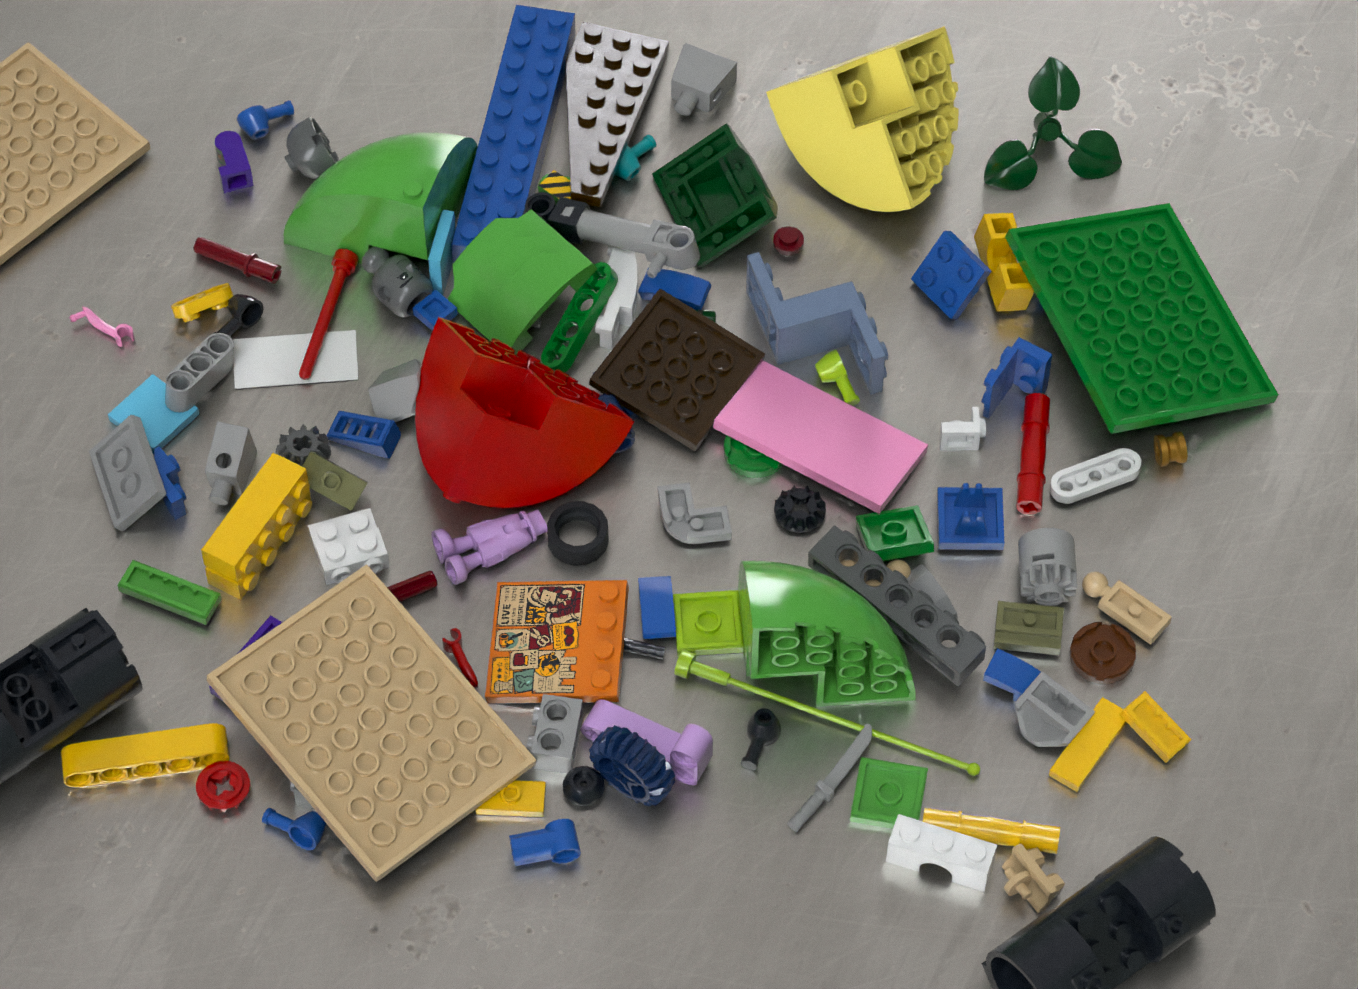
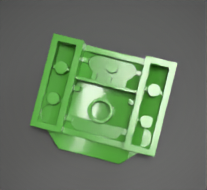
[448,209,597,355]

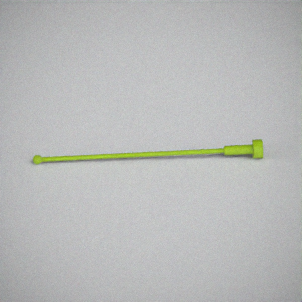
[674,650,980,776]

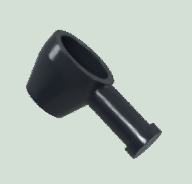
[213,294,264,336]
[741,708,781,770]

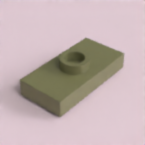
[302,450,368,511]

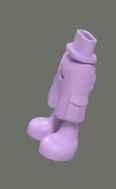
[431,509,547,585]

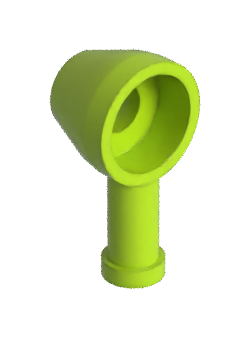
[815,349,860,406]

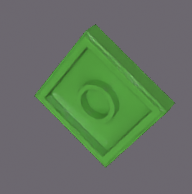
[850,757,928,829]

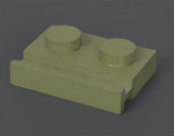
[993,601,1064,656]

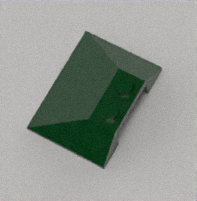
[652,123,778,269]

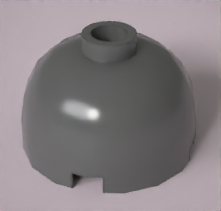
[285,116,339,179]

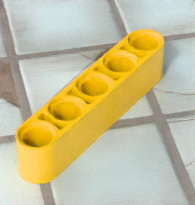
[61,723,230,788]

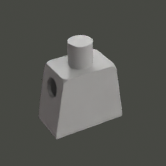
[671,43,737,116]
[205,421,257,505]

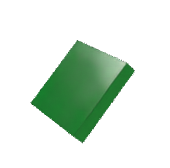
[855,505,934,561]

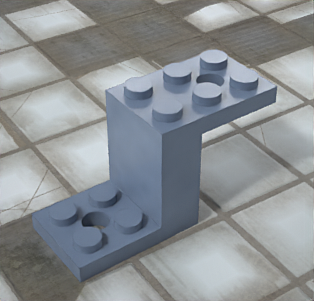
[746,252,888,395]

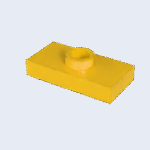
[1119,691,1192,763]
[475,780,546,817]

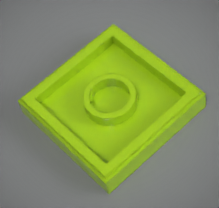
[673,590,744,657]

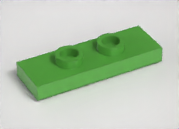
[117,560,222,625]

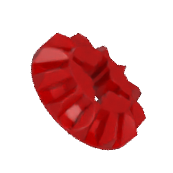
[196,761,251,813]

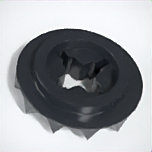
[774,485,826,533]

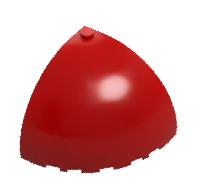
[415,317,635,508]

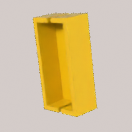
[201,452,312,600]

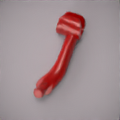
[442,628,478,688]

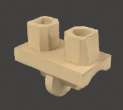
[1002,844,1065,913]

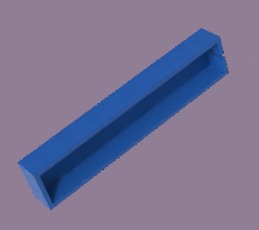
[451,5,576,263]

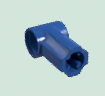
[509,819,581,866]

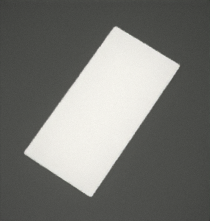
[233,330,358,389]

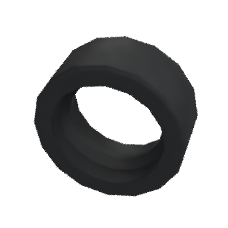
[547,501,609,566]

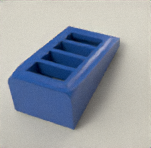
[326,411,401,459]

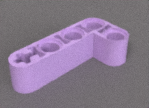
[580,699,713,785]

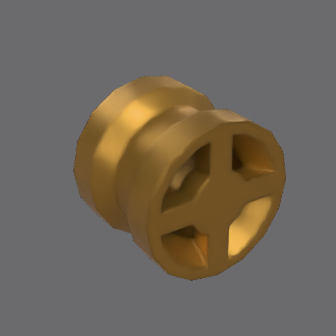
[1154,431,1188,467]

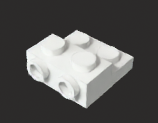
[308,508,389,585]

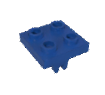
[911,231,991,319]
[937,483,1005,550]

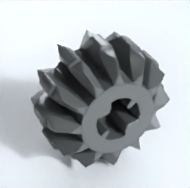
[276,424,331,466]

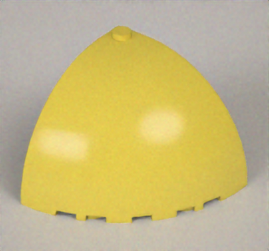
[766,26,959,212]

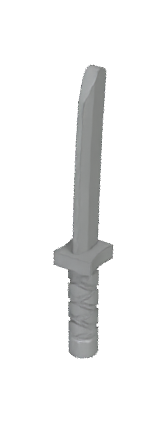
[787,724,872,832]

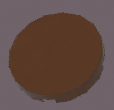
[1069,622,1136,684]

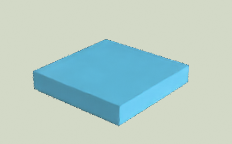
[428,210,456,296]
[108,374,199,454]

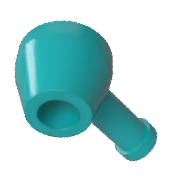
[615,135,656,181]

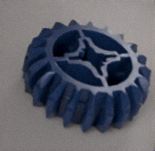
[589,725,676,807]

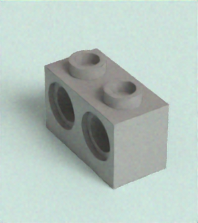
[526,694,583,774]

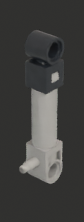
[525,192,700,278]

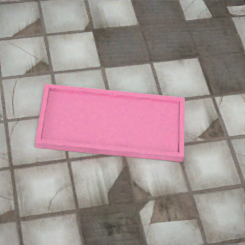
[713,361,928,514]

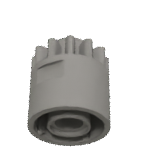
[1018,528,1077,606]

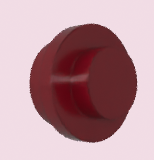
[773,226,804,256]

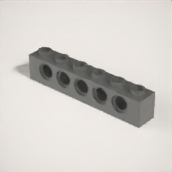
[808,525,986,687]

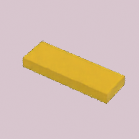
[1049,697,1127,793]

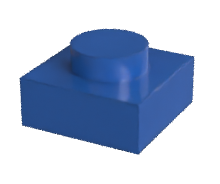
[413,290,458,331]

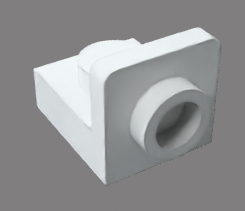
[939,407,986,451]

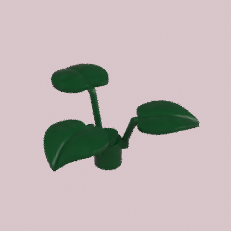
[984,56,1122,190]

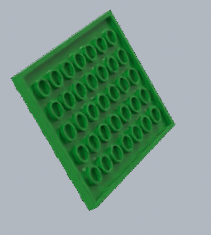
[1005,203,1279,434]

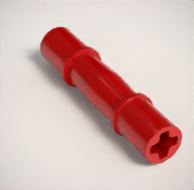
[1016,393,1050,515]

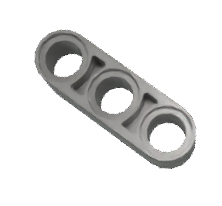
[165,333,234,412]

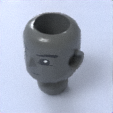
[362,246,433,318]

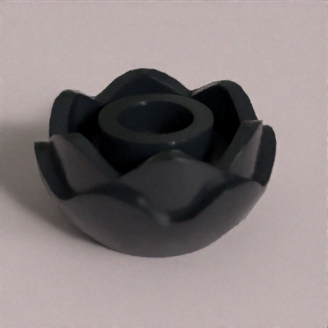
[563,766,605,806]

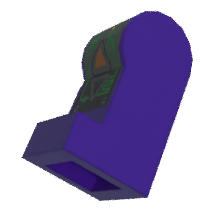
[215,131,254,193]

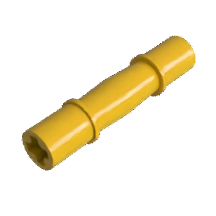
[922,807,1060,854]

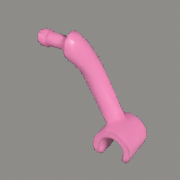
[69,307,135,347]

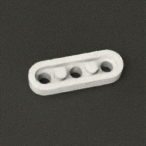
[1050,448,1141,504]

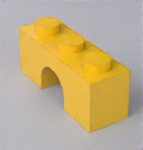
[974,213,1034,312]

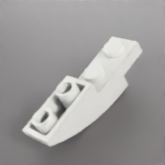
[595,245,638,349]

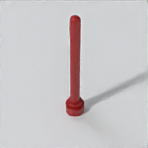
[299,249,359,380]

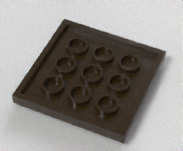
[589,288,765,451]

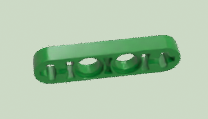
[541,262,618,373]

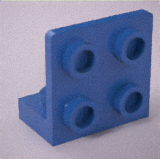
[981,337,1052,419]

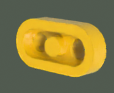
[171,283,234,322]

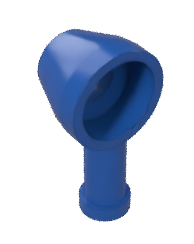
[237,100,294,140]
[262,808,326,850]

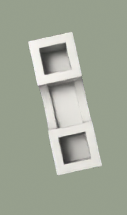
[886,814,997,892]

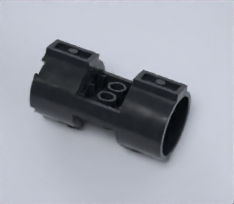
[0,608,143,785]
[981,836,1216,989]

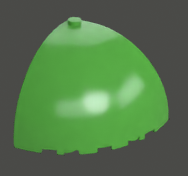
[283,132,478,264]
[738,560,916,707]

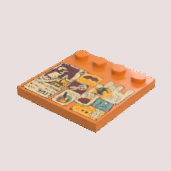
[485,580,629,704]

